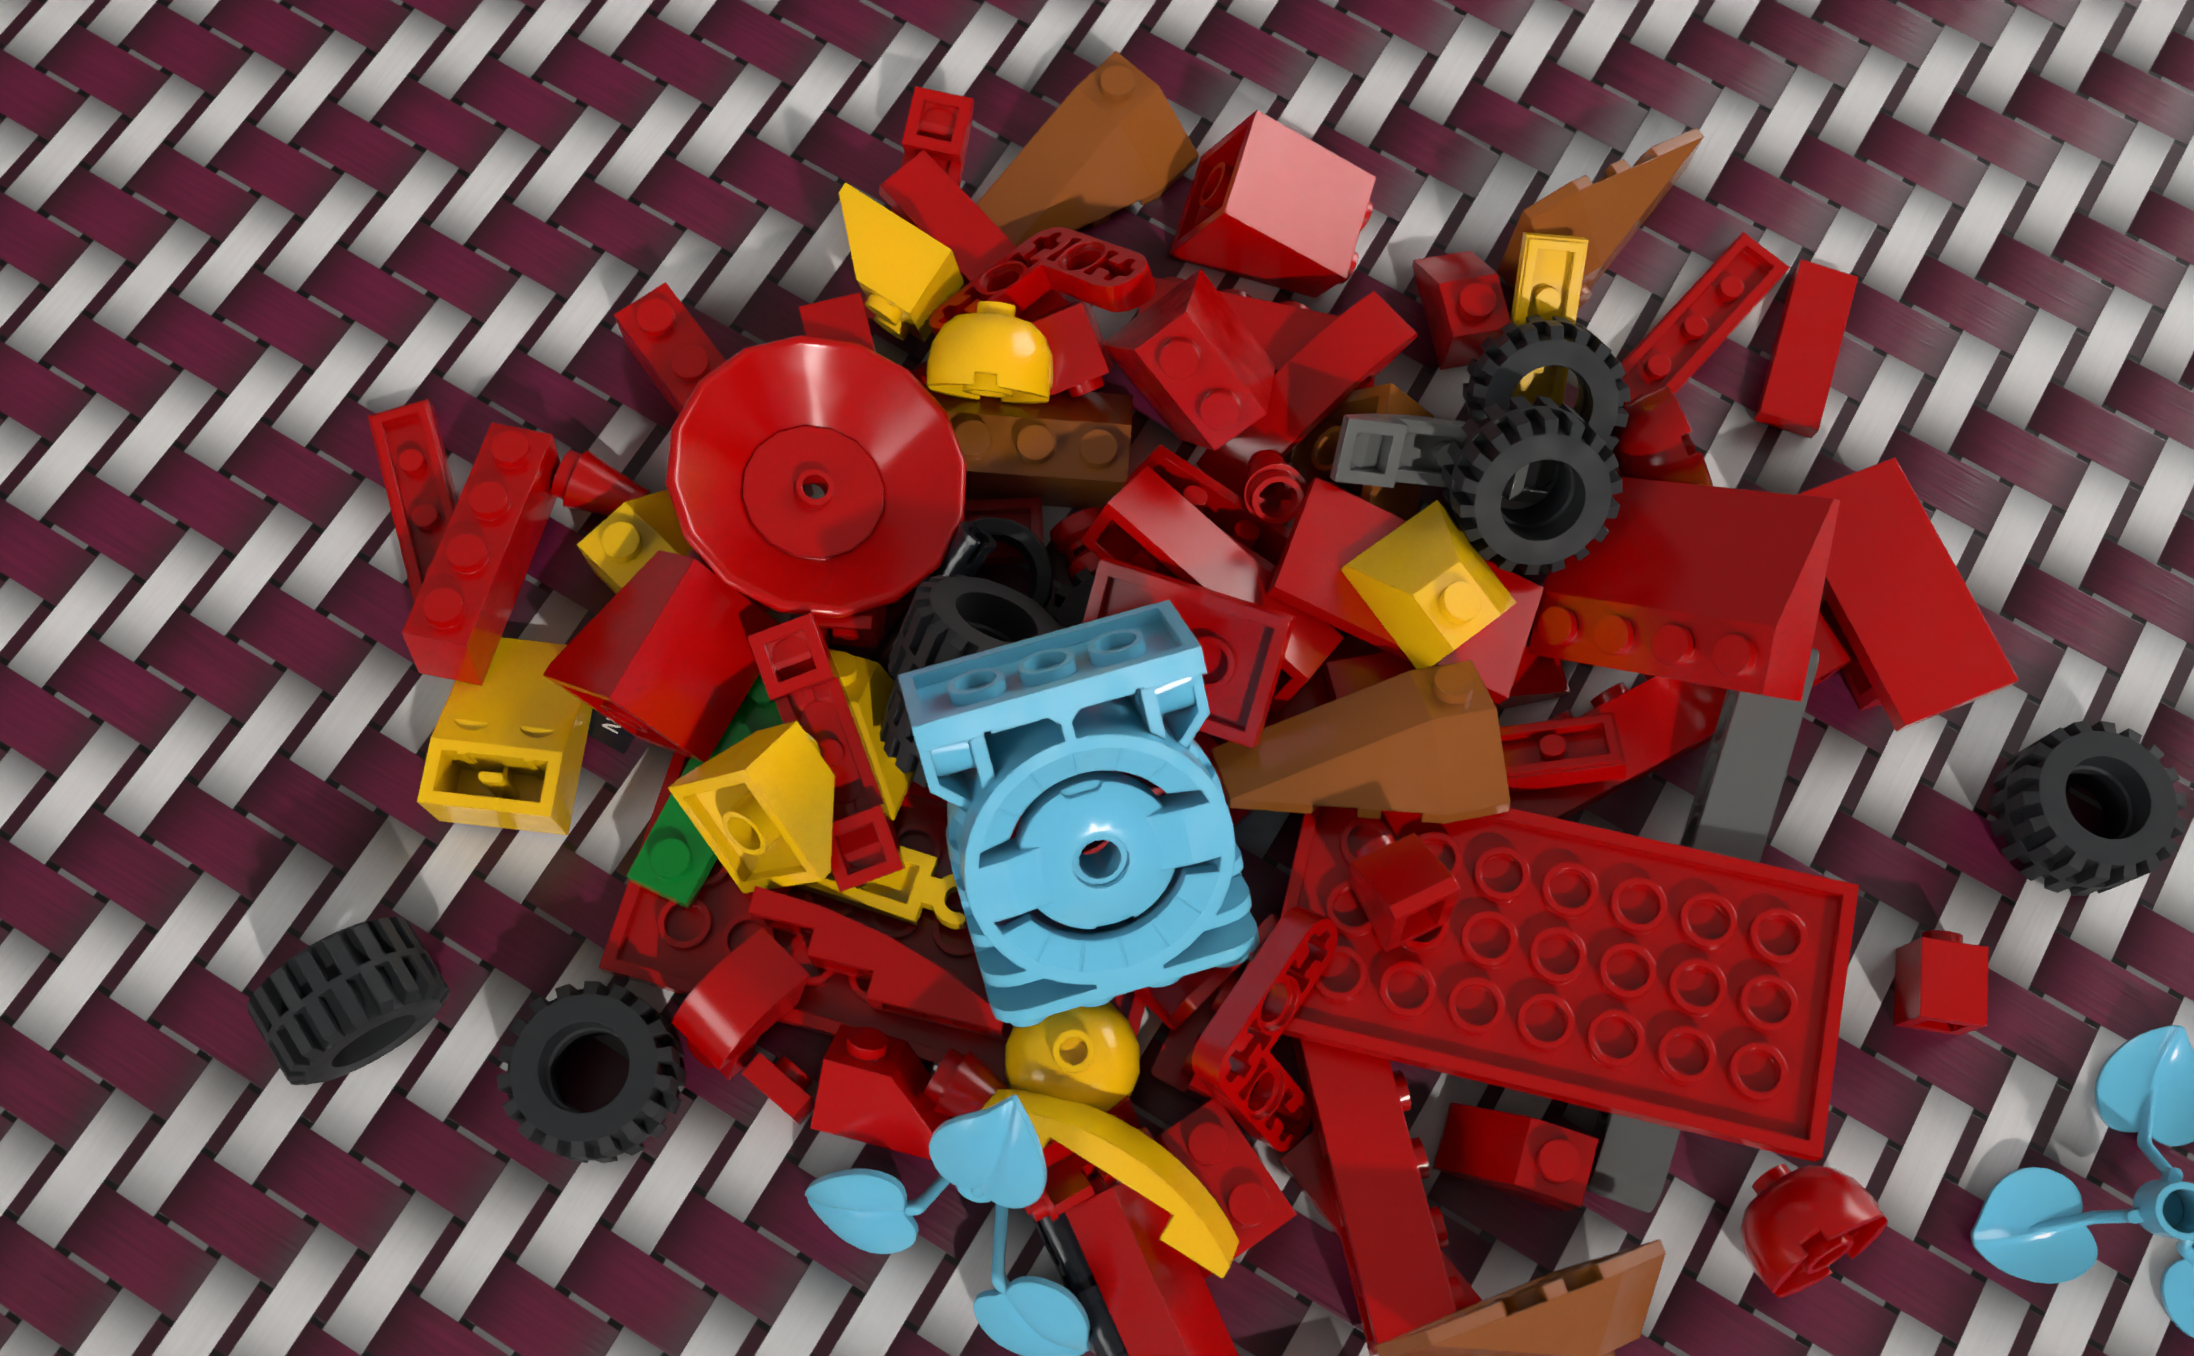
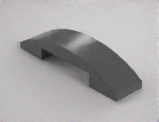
[1330,414,1560,503]

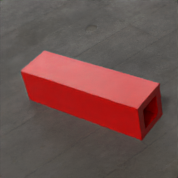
[1065,1177,1239,1356]

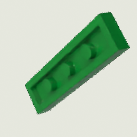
[627,673,783,909]

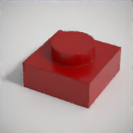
[741,1052,815,1125]

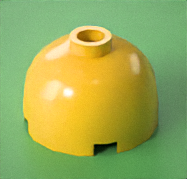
[926,301,1053,404]
[1005,1002,1140,1112]

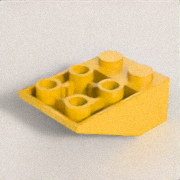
[417,637,592,835]

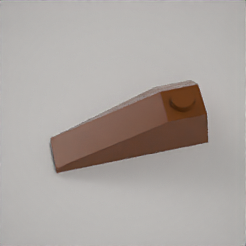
[1375,1239,1666,1356]

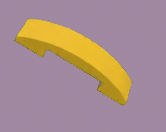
[981,1089,1239,1279]

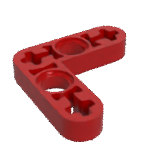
[929,227,1157,337]
[1192,906,1338,1152]

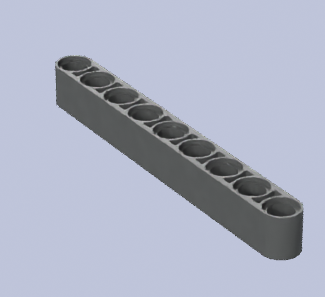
[1586,648,1819,1213]

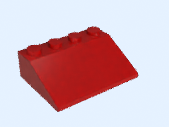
[1528,477,1840,702]

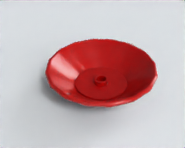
[666,335,967,618]

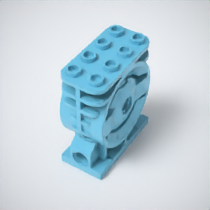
[897,600,1260,1027]

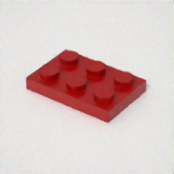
[1083,557,1296,749]

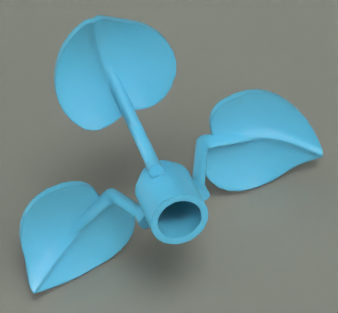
[1970,1025,2194,1338]
[805,1095,1091,1356]

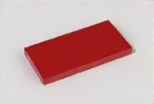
[1797,457,2019,732]
[1267,477,1544,705]

